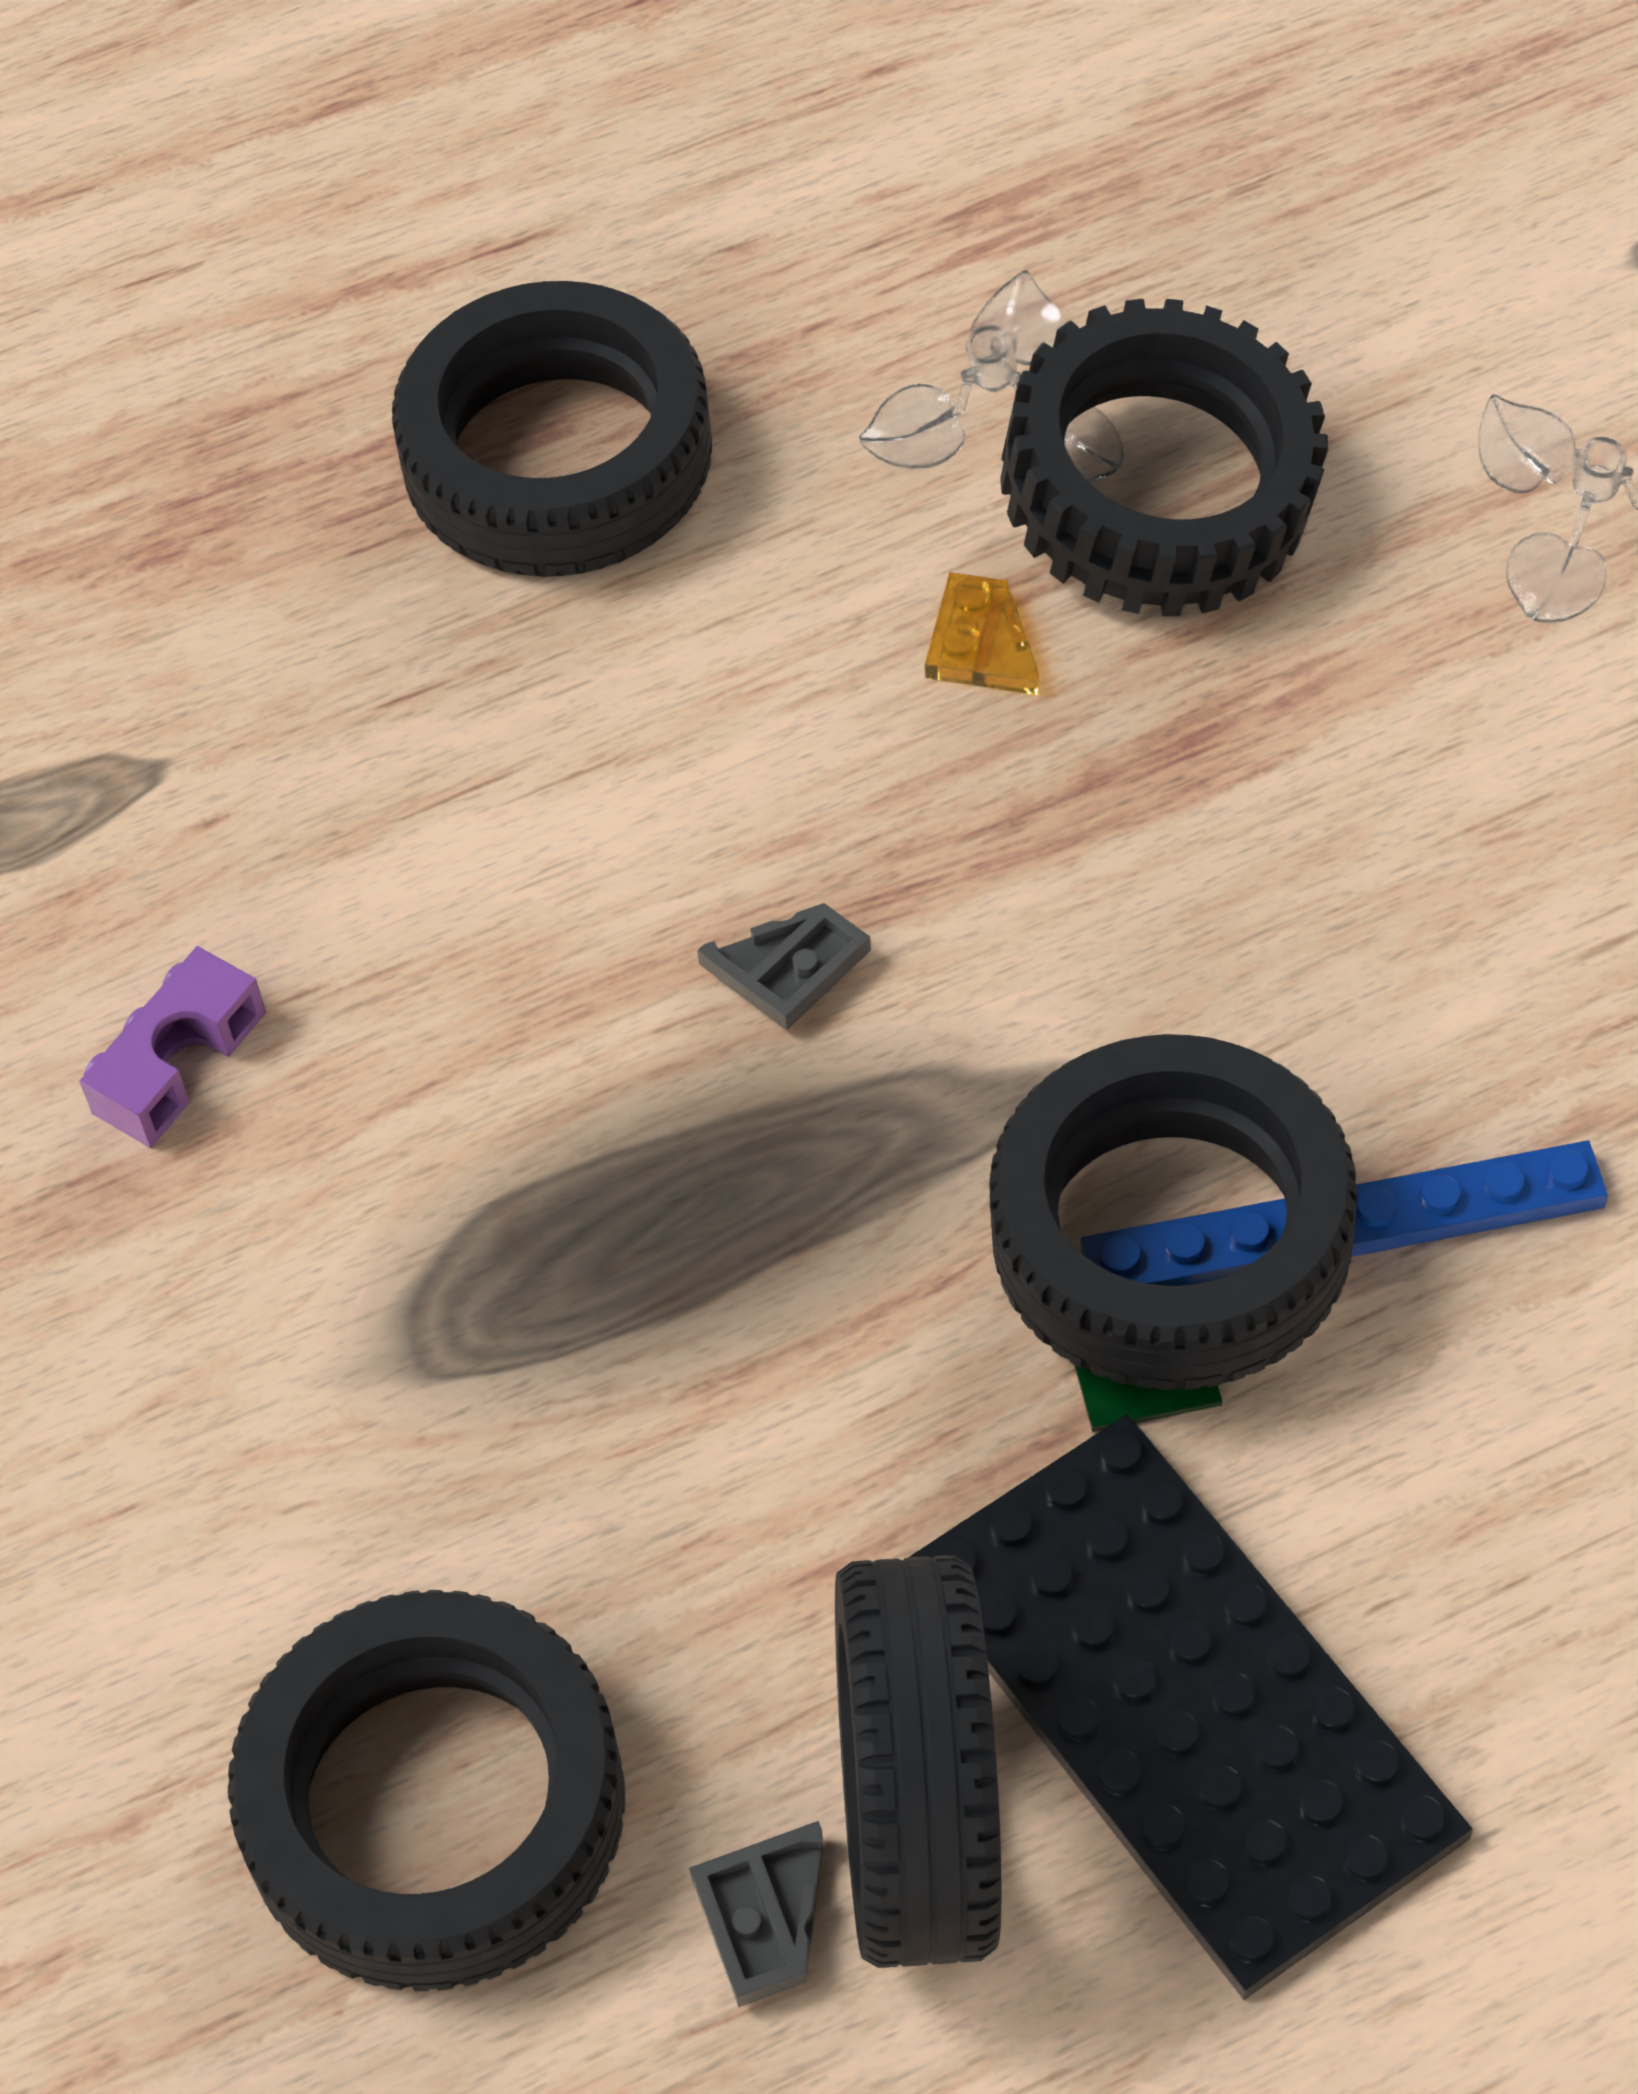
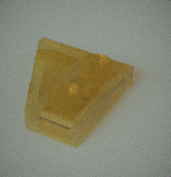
[925,572,1039,695]

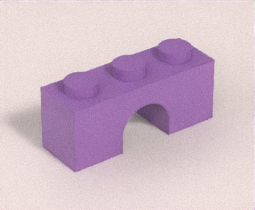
[79,946,266,1148]

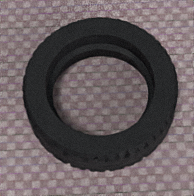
[392,281,712,577]
[989,1034,1357,1390]
[835,1555,1002,1968]
[228,1590,625,1991]

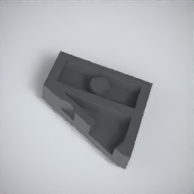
[697,903,871,1030]
[689,1821,824,2008]

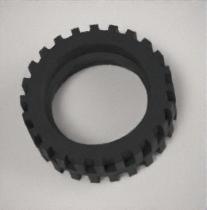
[1000,299,1328,617]

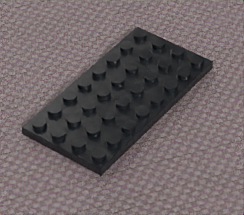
[908,1414,1473,2000]

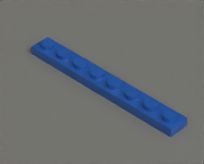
[1081,1140,1608,1286]

